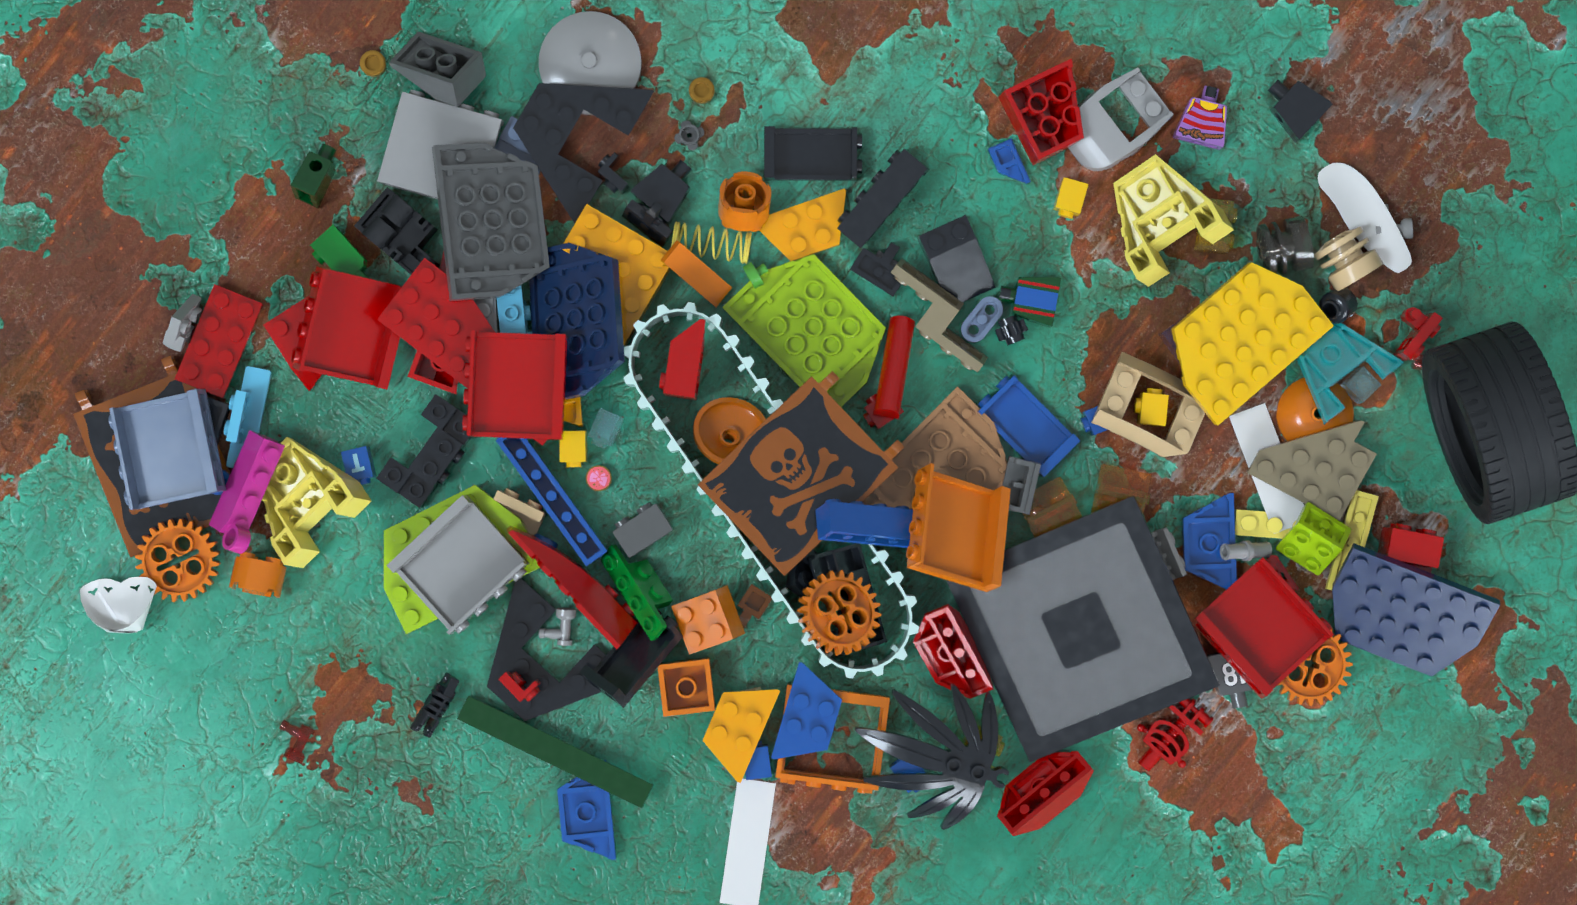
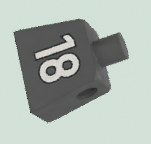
[1207,652,1252,709]

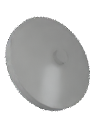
[539,11,642,115]

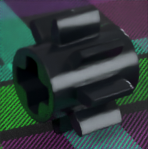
[995,315,1028,346]

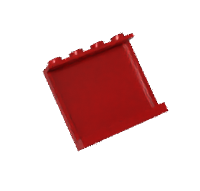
[291,266,402,390]
[462,330,567,440]
[1191,557,1334,699]

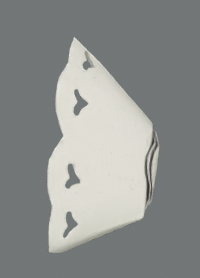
[80,577,157,633]

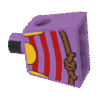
[1173,86,1227,150]

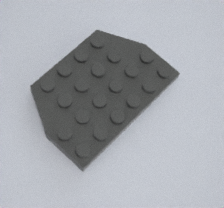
[432,143,550,301]

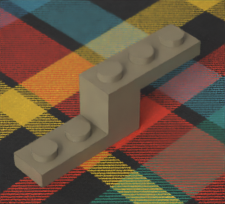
[891,258,988,373]

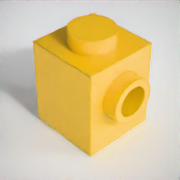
[1134,388,1169,427]

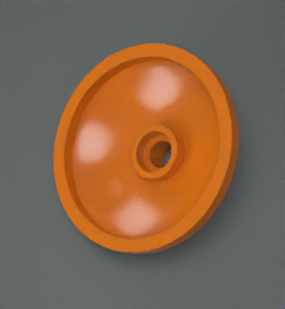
[1276,378,1354,441]
[693,397,766,464]

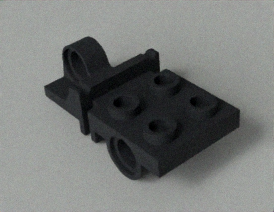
[354,187,440,274]

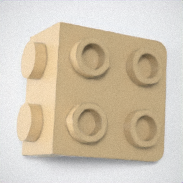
[493,488,547,536]

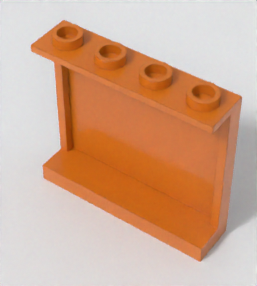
[906,463,1011,592]

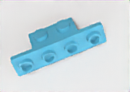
[497,284,532,334]
[224,366,272,468]

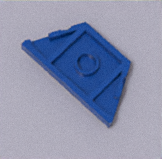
[1182,493,1237,589]
[771,662,842,759]
[557,760,617,860]

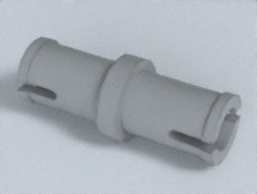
[1220,541,1272,561]

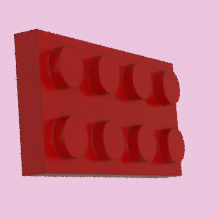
[175,284,263,399]

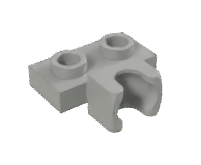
[163,294,202,352]

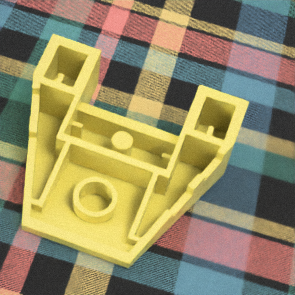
[1113,154,1234,287]
[262,437,372,568]

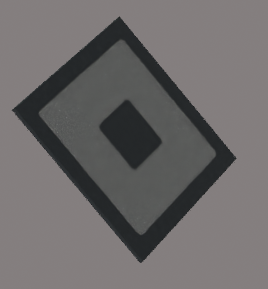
[946,495,1220,762]

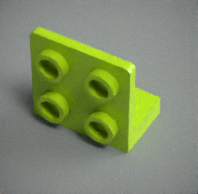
[1276,502,1352,575]

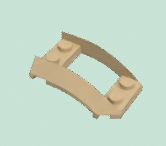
[1091,352,1205,457]

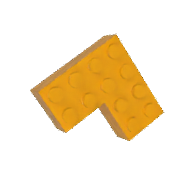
[560,204,671,347]

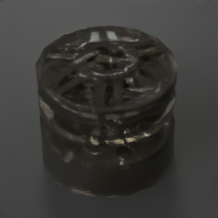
[1256,216,1314,275]

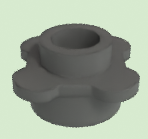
[674,120,704,150]

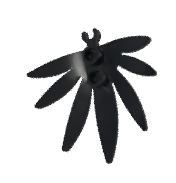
[855,683,1009,830]

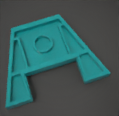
[1296,323,1404,425]

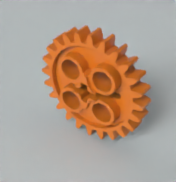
[135,518,221,602]
[797,570,881,656]
[1277,628,1353,706]

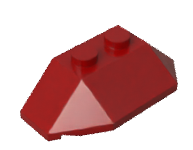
[913,604,993,699]
[997,751,1094,836]

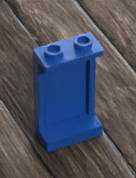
[978,375,1080,477]

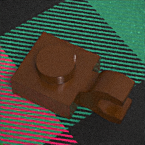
[737,584,772,628]

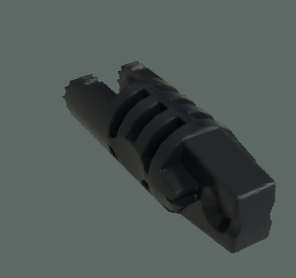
[410,672,459,738]

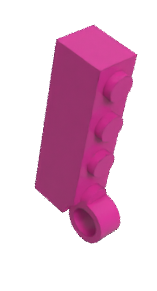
[209,430,285,554]

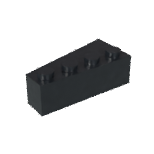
[837,149,930,248]

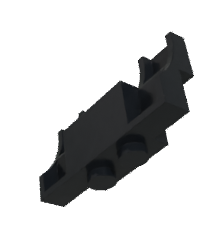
[376,394,471,508]
[808,543,887,657]

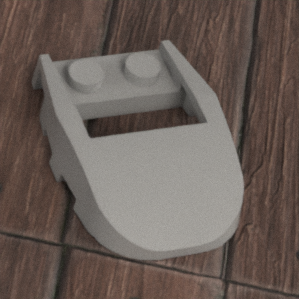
[1068,67,1174,171]

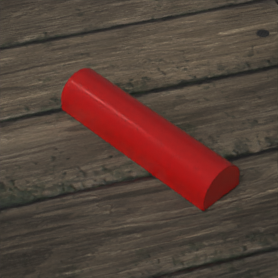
[873,316,915,419]

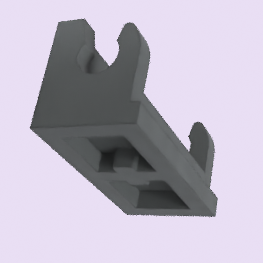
[1002,456,1041,515]

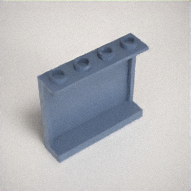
[108,389,226,510]

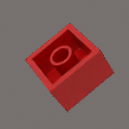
[1378,523,1444,568]

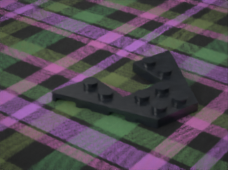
[513,83,654,223]
[487,578,606,721]

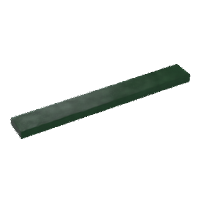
[457,696,654,808]

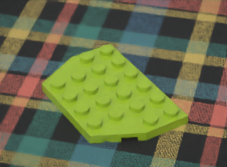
[722,254,886,407]
[384,485,540,634]

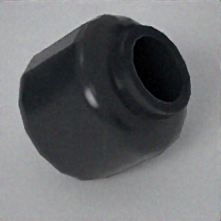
[1319,288,1358,324]

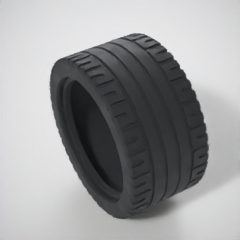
[1422,321,1577,524]

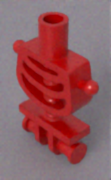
[1137,698,1214,772]

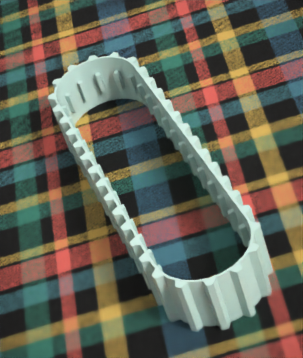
[624,302,919,679]

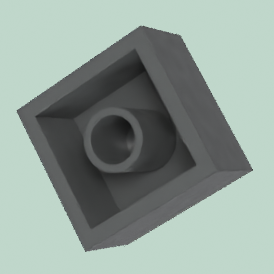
[613,502,675,558]

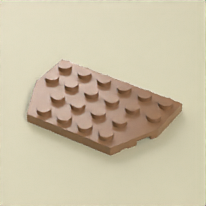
[863,386,1007,510]

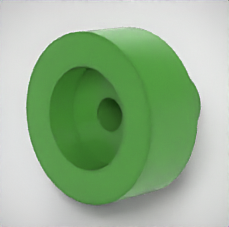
[742,262,769,289]

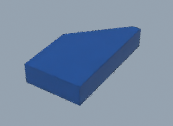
[988,138,1031,184]

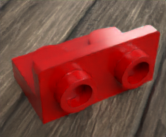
[498,671,541,702]

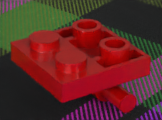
[1392,307,1443,361]

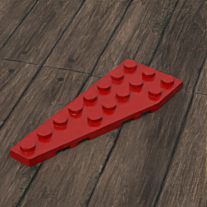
[377,258,547,446]

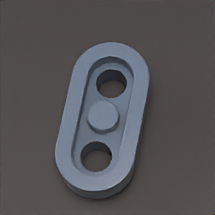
[961,296,1003,343]

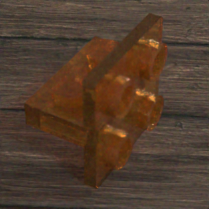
[1091,464,1152,514]
[1022,477,1082,537]

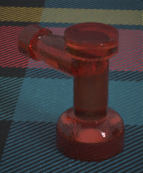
[279,720,316,764]

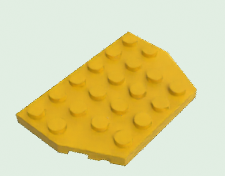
[1171,262,1334,426]

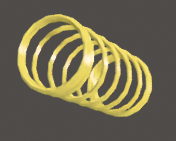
[671,221,752,264]

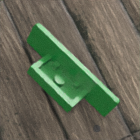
[601,545,673,641]

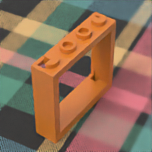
[775,683,890,794]

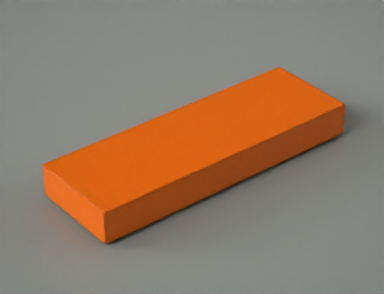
[661,240,732,307]

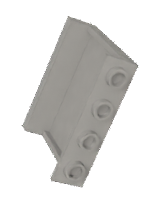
[377,90,504,200]
[386,495,529,635]

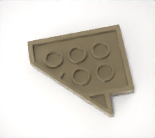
[1247,420,1377,521]

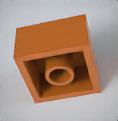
[671,585,745,655]
[658,657,716,717]

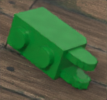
[310,225,369,278]

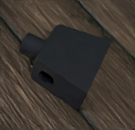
[1267,79,1333,143]
[631,160,692,224]

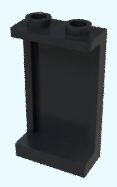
[764,126,862,181]
[579,609,683,708]

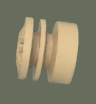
[1314,226,1384,291]

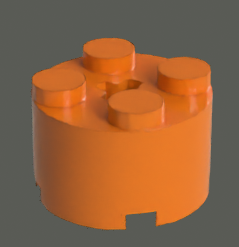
[718,171,771,232]
[229,552,287,598]

